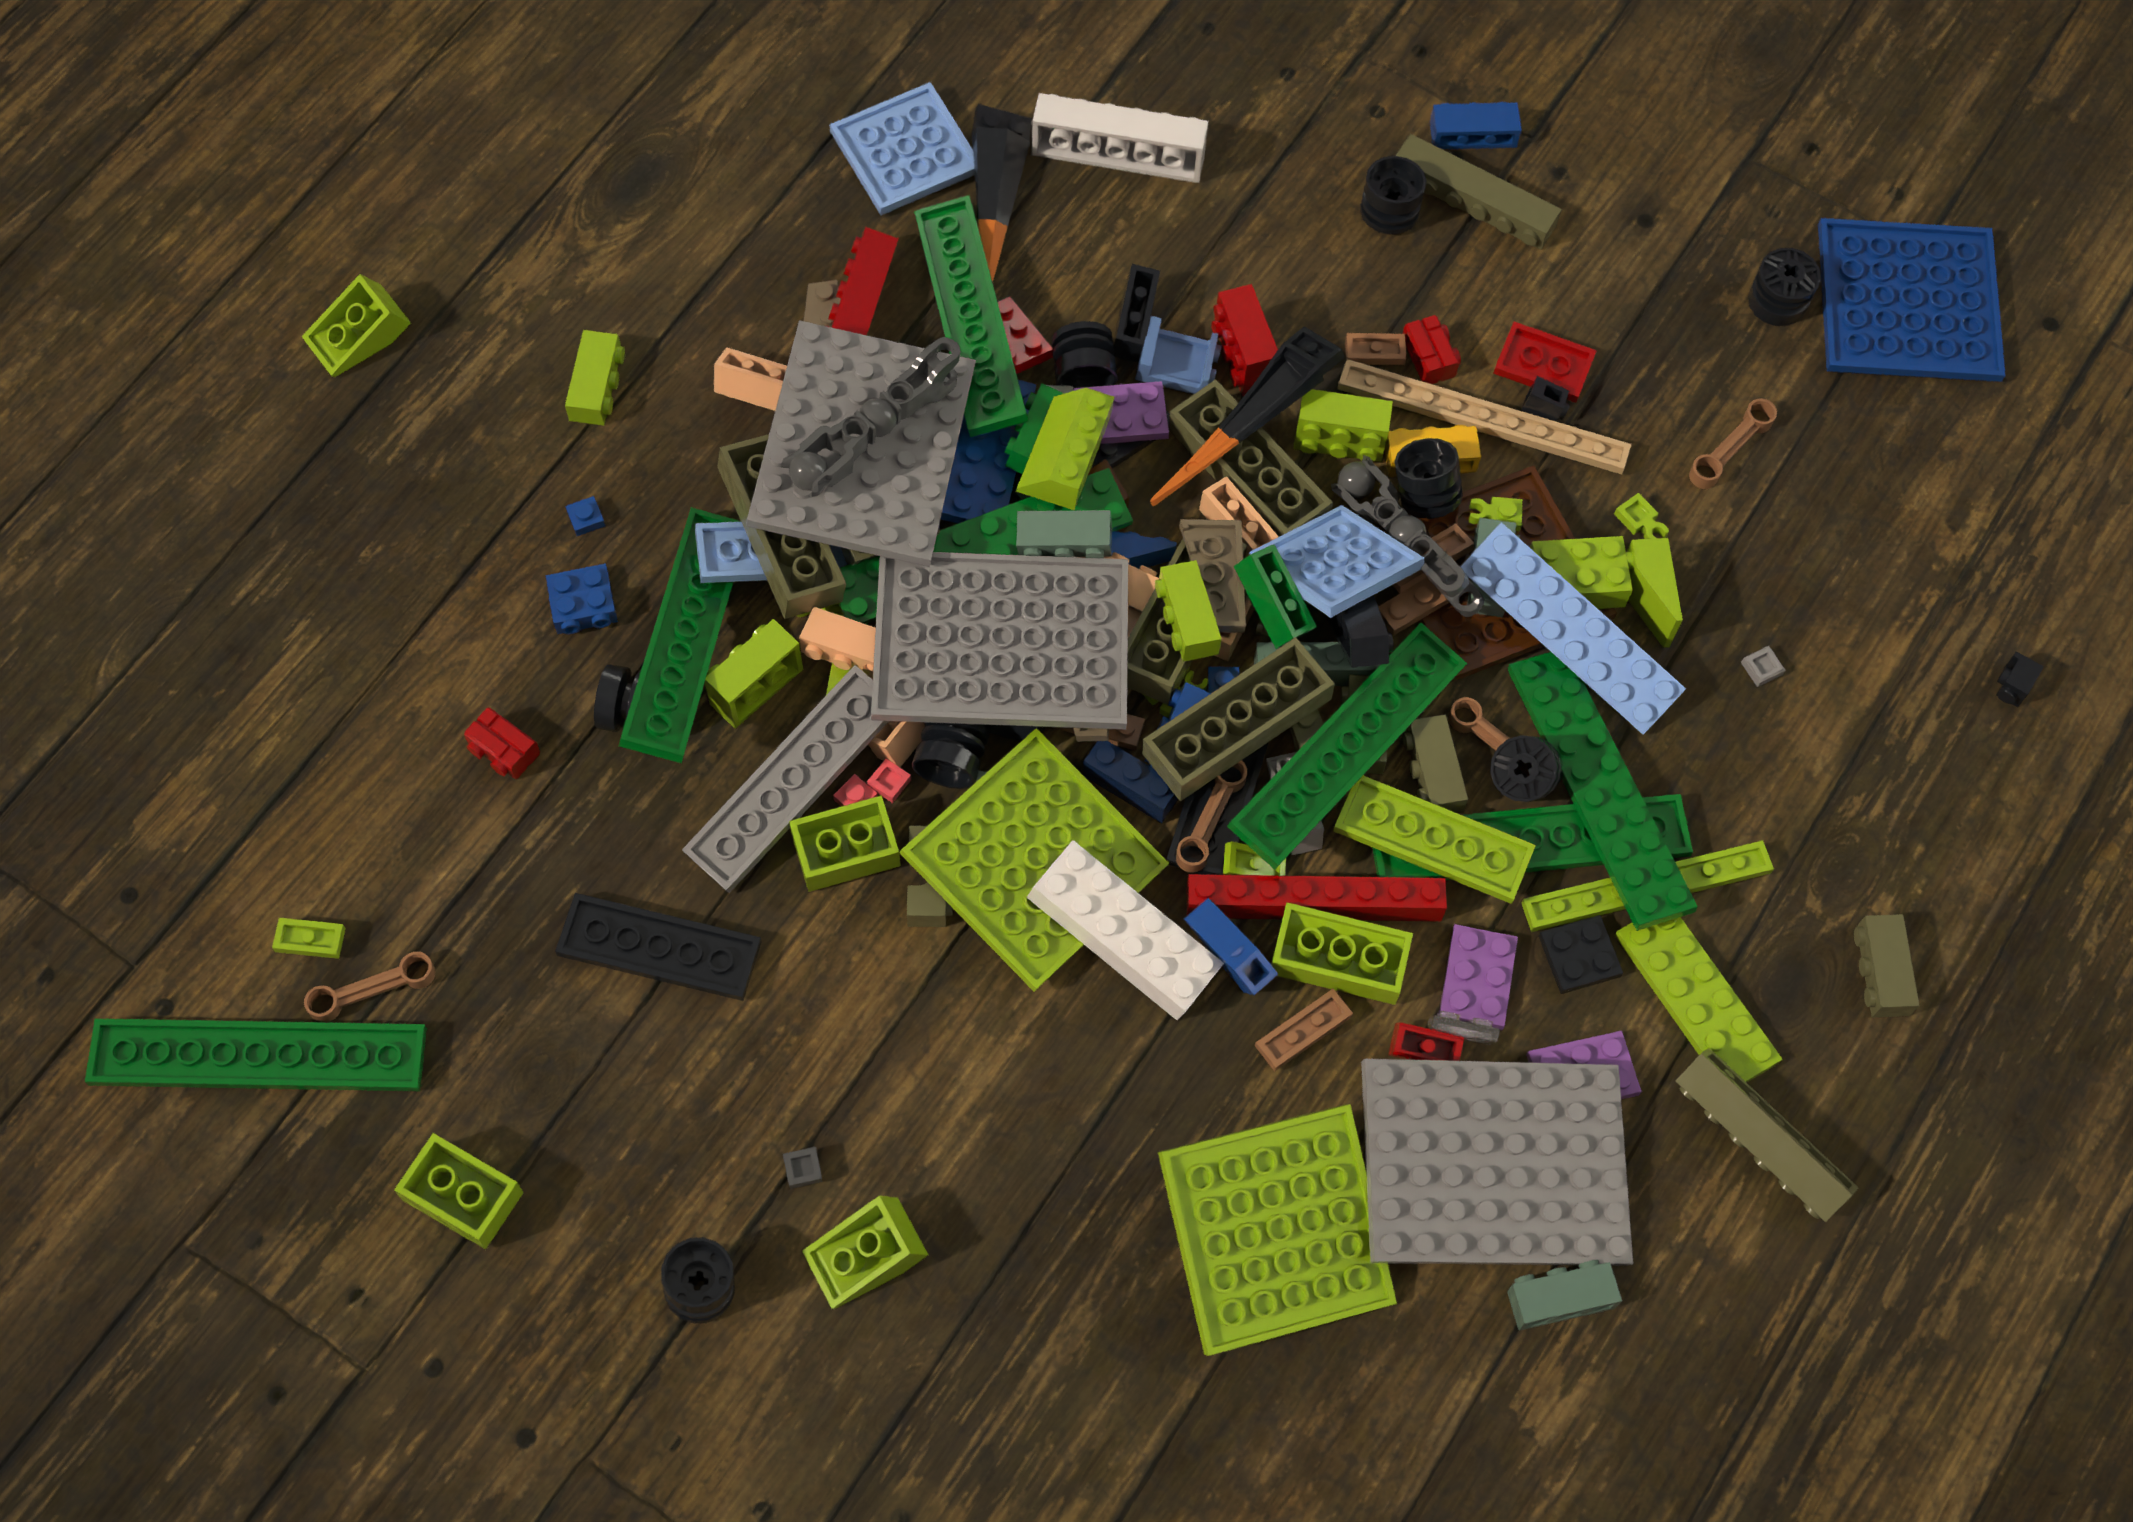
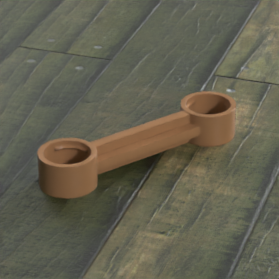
[1689,399,1777,489]
[1449,697,1532,776]
[1176,760,1247,873]
[304,952,435,1023]

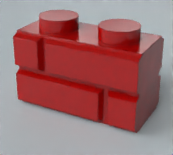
[1403,315,1461,384]
[464,707,540,779]
[1388,1022,1464,1061]

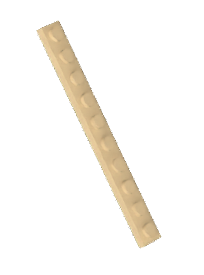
[1337,359,1631,474]

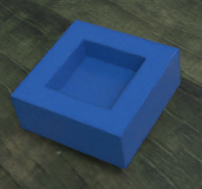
[565,496,605,536]
[1208,667,1239,693]

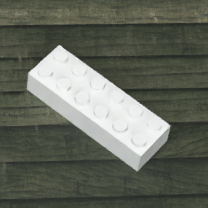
[1032,93,1208,183]
[1027,840,1224,1020]

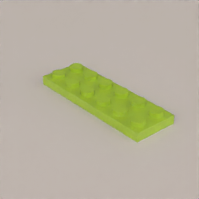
[1333,775,1536,904]
[1614,917,1782,1083]

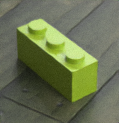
[565,330,625,425]
[1155,560,1222,662]

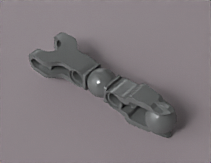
[781,337,960,497]
[1331,455,1484,617]

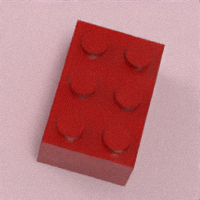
[1211,284,1278,396]

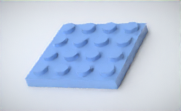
[829,82,975,215]
[1249,505,1424,618]

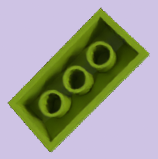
[1016,388,1115,510]
[1271,902,1413,1005]

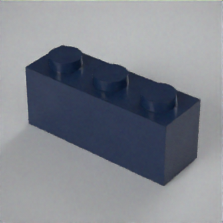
[1083,741,1179,824]

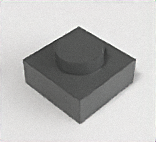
[783,1147,823,1189]

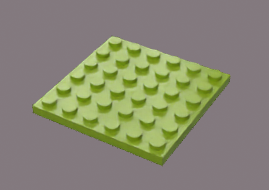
[900,728,1169,992]
[1158,1104,1397,1356]

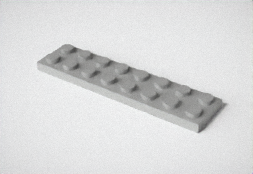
[682,665,889,893]

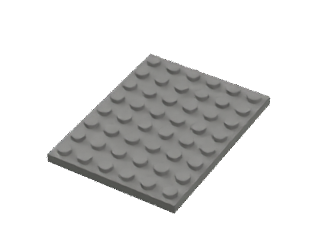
[746,320,976,567]
[871,552,1128,730]
[1361,1059,1633,1266]

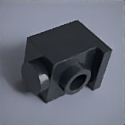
[1521,376,1570,421]
[1996,651,2044,707]

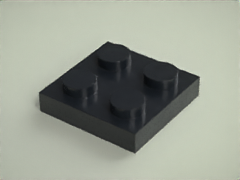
[1538,915,1623,994]

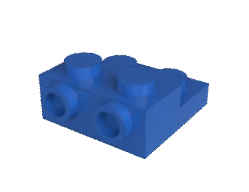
[545,563,618,634]

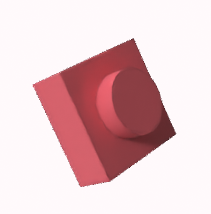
[867,758,911,803]
[833,774,878,806]

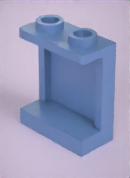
[1135,316,1221,394]

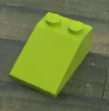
[302,274,411,377]
[1626,538,1683,648]
[802,1195,928,1309]

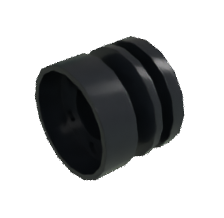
[1360,156,1427,235]
[1748,248,1821,326]
[1051,321,1118,391]
[1394,438,1463,519]
[594,664,641,732]
[912,722,989,789]
[1490,735,1563,802]
[661,1237,735,1324]

